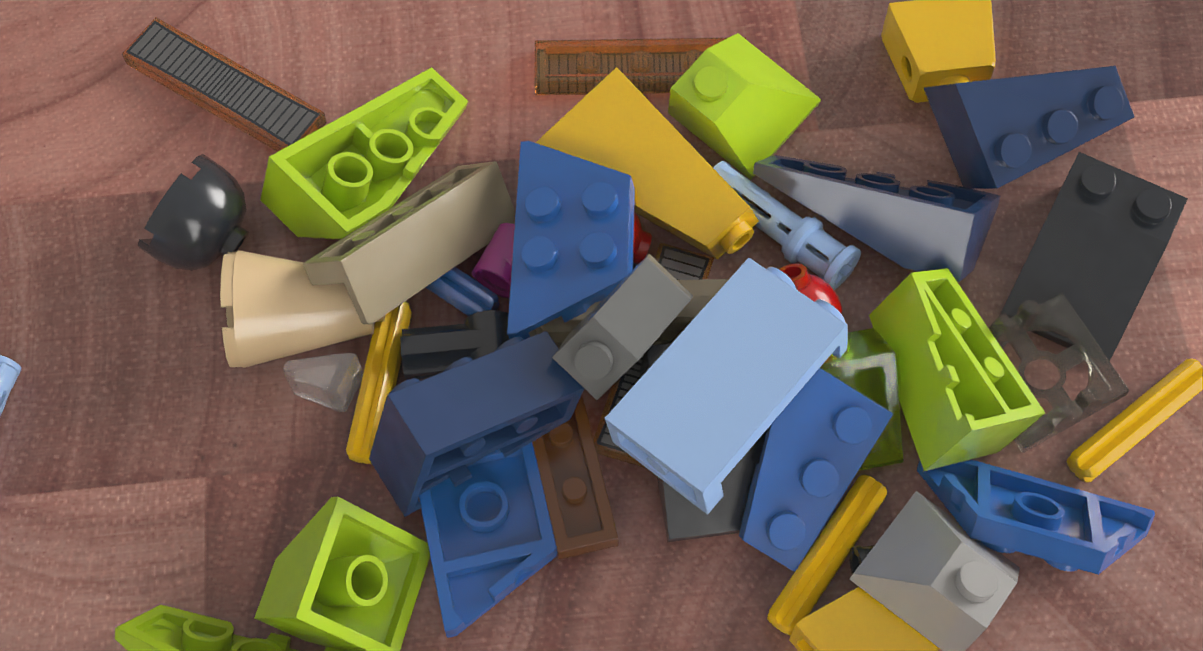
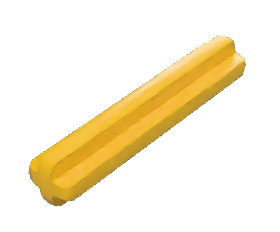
[346,301,412,464]
[1066,358,1203,482]
[767,475,887,636]

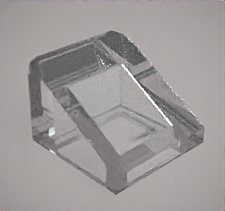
[283,353,363,412]

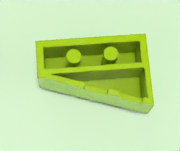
[869,268,1045,471]

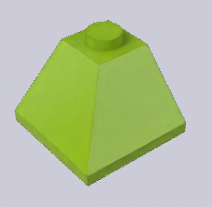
[668,33,821,180]
[254,497,430,651]

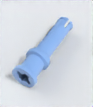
[713,161,861,290]

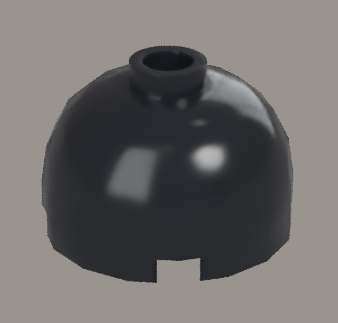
[138,154,249,271]

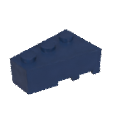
[924,66,1135,189]
[369,331,585,517]

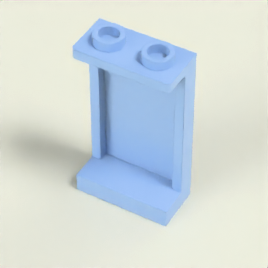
[605,258,848,515]

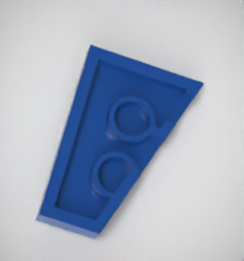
[739,368,893,572]

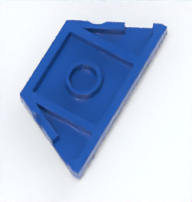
[507,141,635,340]
[419,442,558,638]
[917,458,1155,575]

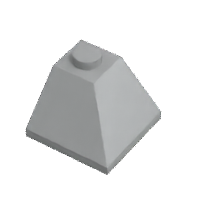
[850,491,1020,651]

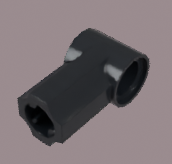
[400,310,510,381]

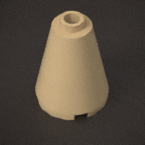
[220,250,385,368]

